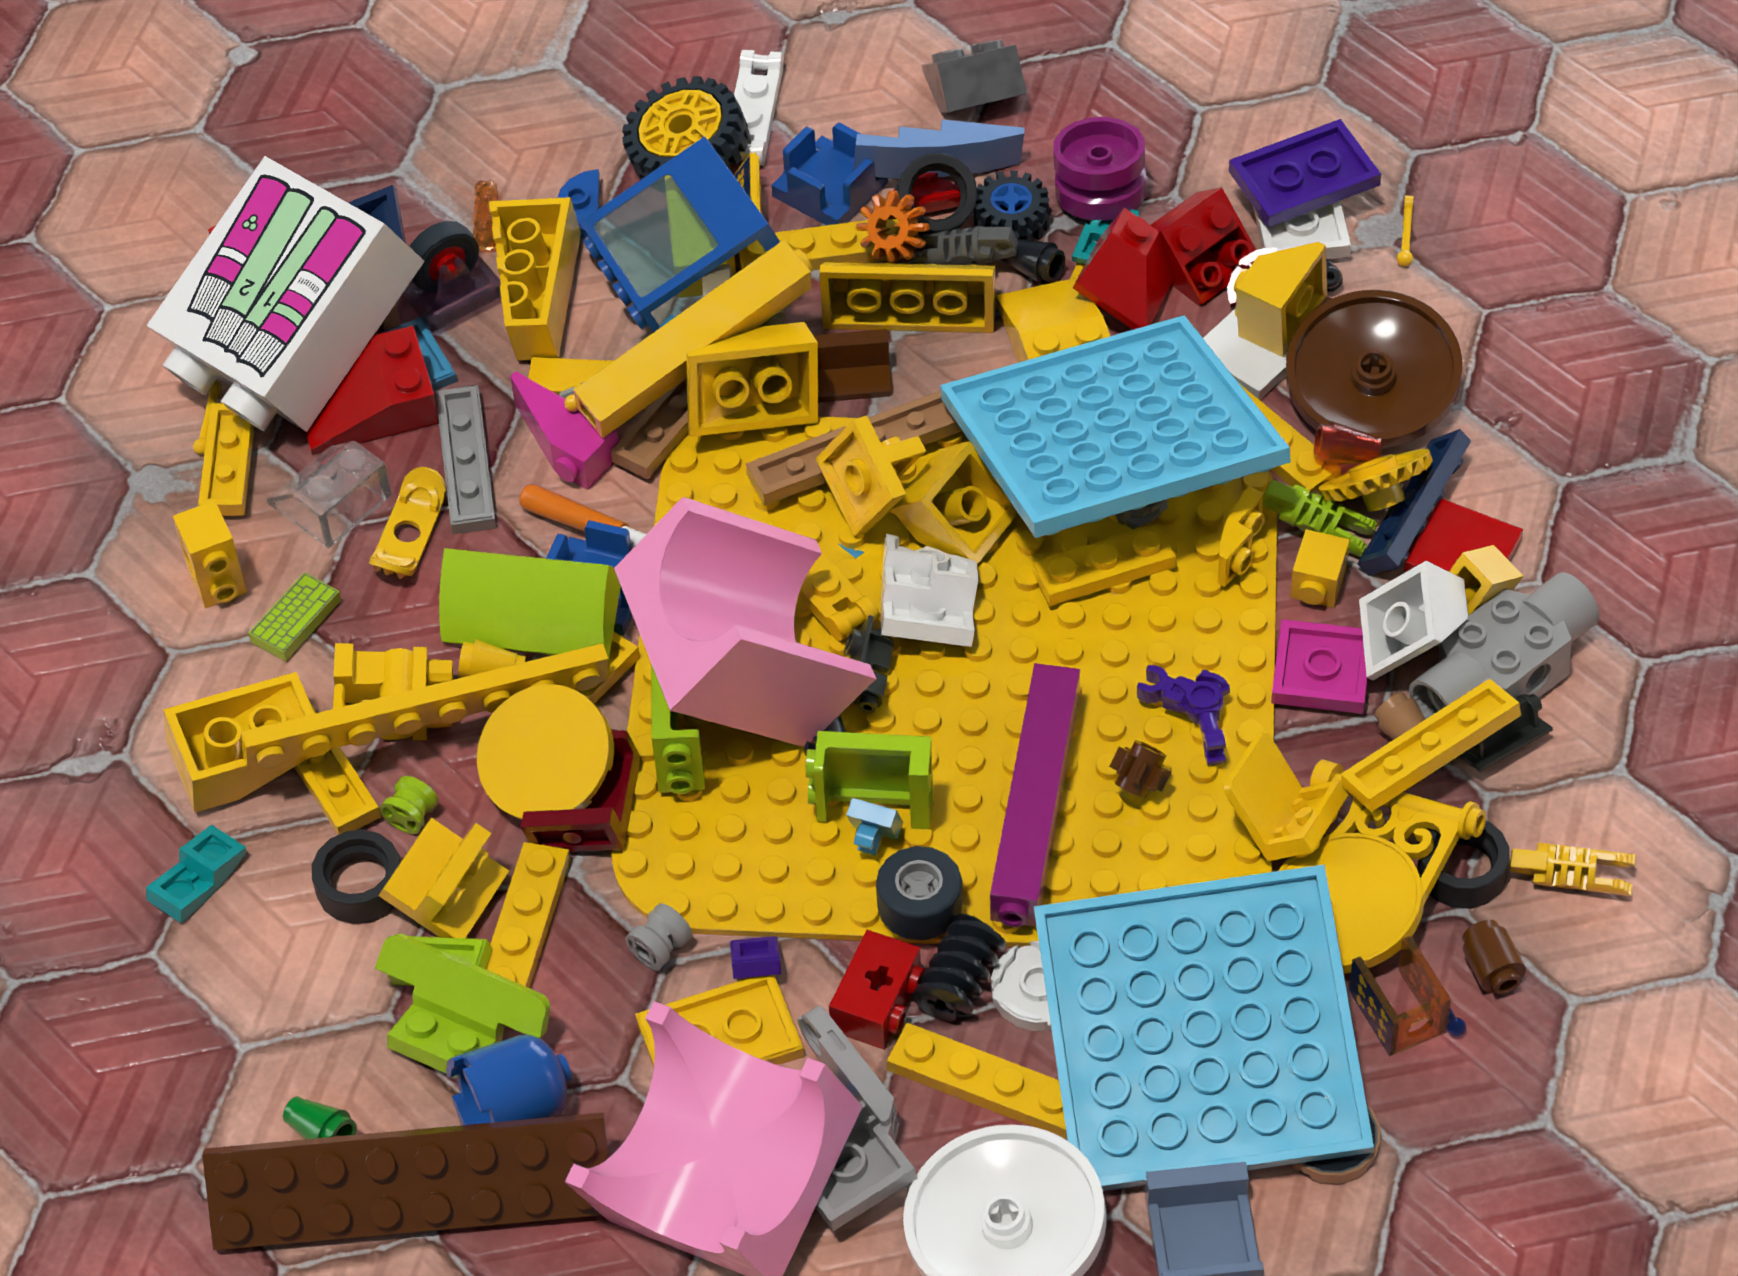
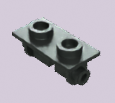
[844,615,894,713]
[1458,694,1553,772]

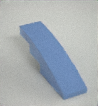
[853,120,1025,178]

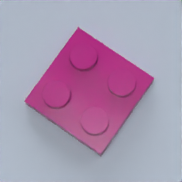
[1271,619,1367,714]

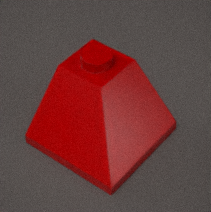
[1072,207,1173,330]

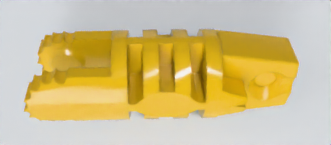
[1509,842,1636,896]

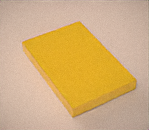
[635,975,804,1069]

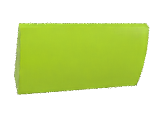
[439,548,621,661]

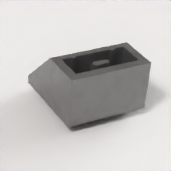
[922,39,1027,113]

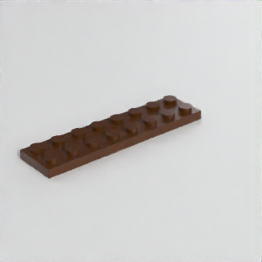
[202,1112,609,1250]

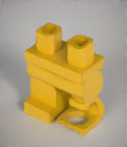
[333,643,453,740]

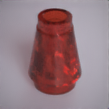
[1313,421,1382,465]

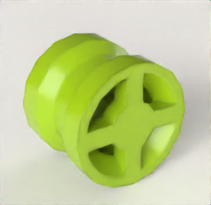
[380,776,439,835]

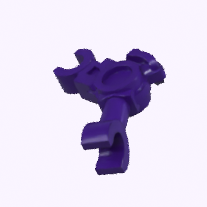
[1137,665,1230,766]

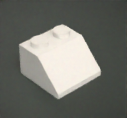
[1359,561,1468,680]

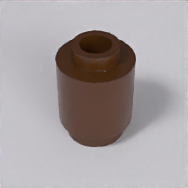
[1462,919,1526,994]

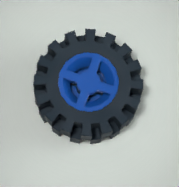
[974,170,1049,241]

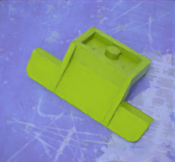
[374,933,551,1078]

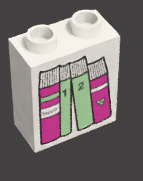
[146,156,424,432]

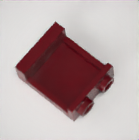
[520,729,641,852]

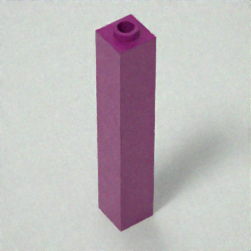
[990,663,1080,927]

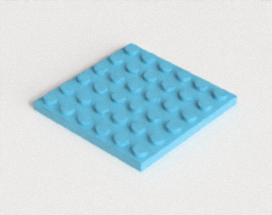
[940,315,1291,538]
[1034,865,1374,1191]

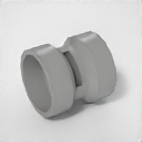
[625,903,692,971]

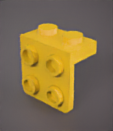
[1224,733,1349,861]

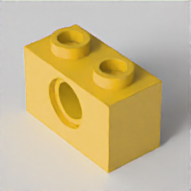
[173,500,247,609]

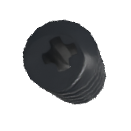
[912,914,1007,1022]

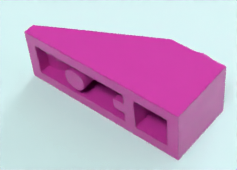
[510,371,619,490]

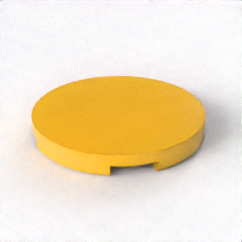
[477,684,614,820]

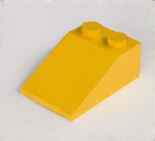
[995,277,1110,363]
[686,322,818,437]
[163,672,315,813]

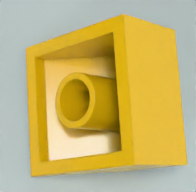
[1233,242,1327,357]
[891,441,1018,564]

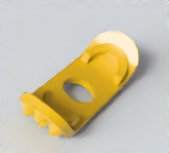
[369,467,446,579]

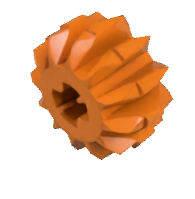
[856,191,930,264]

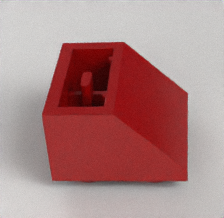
[1151,187,1256,305]

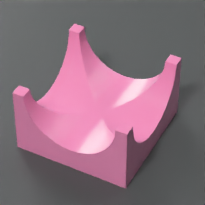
[565,1001,863,1276]

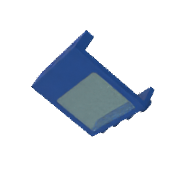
[580,136,780,332]

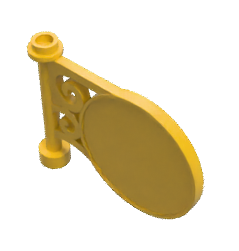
[1278,759,1486,973]

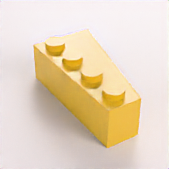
[489,197,581,360]

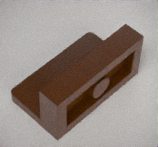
[813,329,892,403]

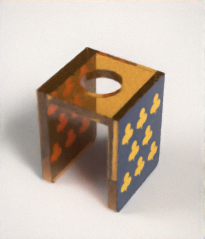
[1349,935,1451,1057]

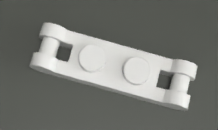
[729,49,784,166]

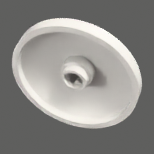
[903,1124,1106,1276]

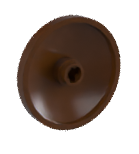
[1286,290,1462,448]

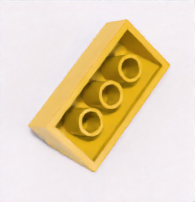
[819,262,996,333]

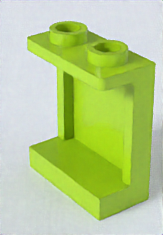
[651,664,705,794]
[806,731,933,829]

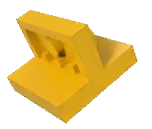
[815,415,926,536]
[378,818,509,938]

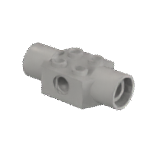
[1409,572,1599,719]

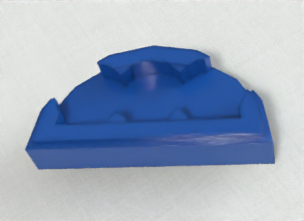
[558,169,600,239]

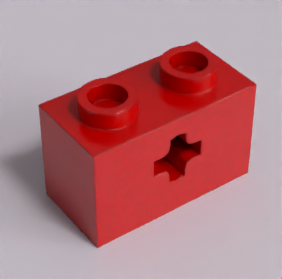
[829,929,926,1050]

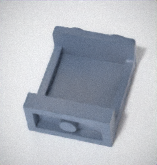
[1145,1162,1264,1276]

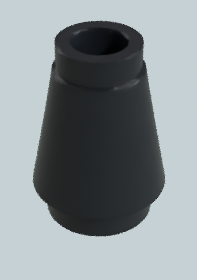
[1000,239,1065,284]

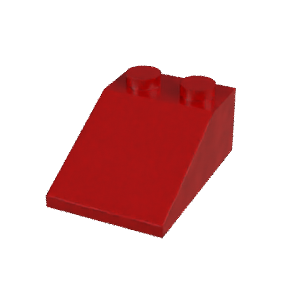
[305,326,439,455]

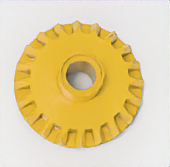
[1319,449,1433,512]

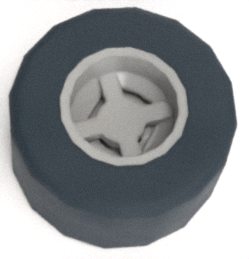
[876,846,963,941]

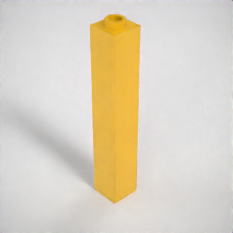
[573,240,813,439]

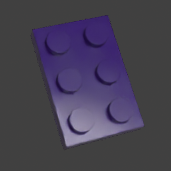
[1229,119,1381,228]

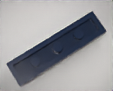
[1357,429,1471,576]

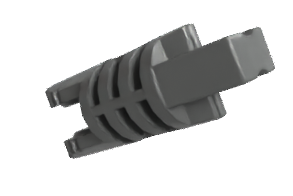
[910,226,1019,265]

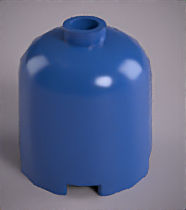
[446,1034,572,1125]

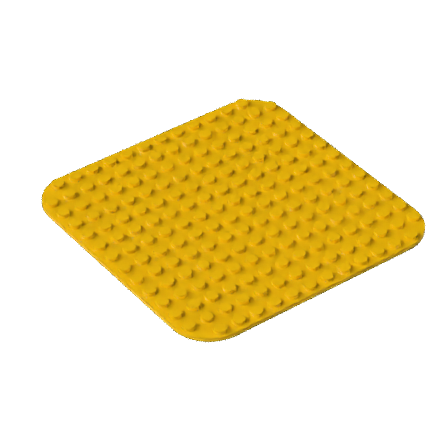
[612,417,1277,948]

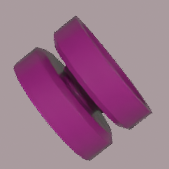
[1053,117,1146,220]

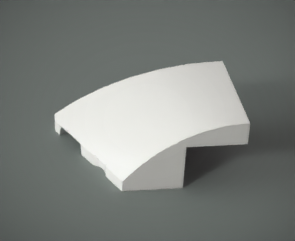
[881,534,978,647]

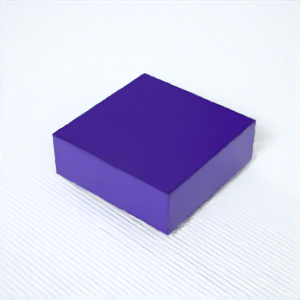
[730,936,781,979]

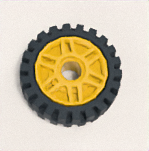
[622,76,749,193]

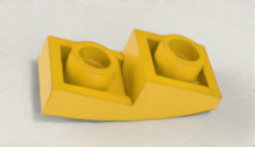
[1218,486,1265,587]

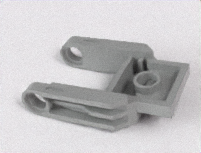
[797,1005,917,1231]

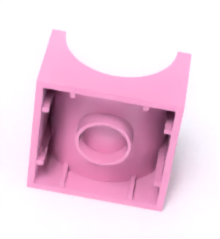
[614,497,876,747]

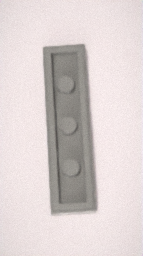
[435,385,496,534]

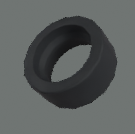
[896,153,978,234]
[1417,820,1510,908]
[312,830,401,923]

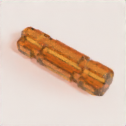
[473,179,498,251]

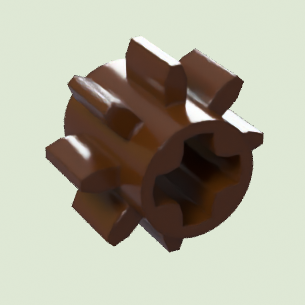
[1109,740,1172,798]

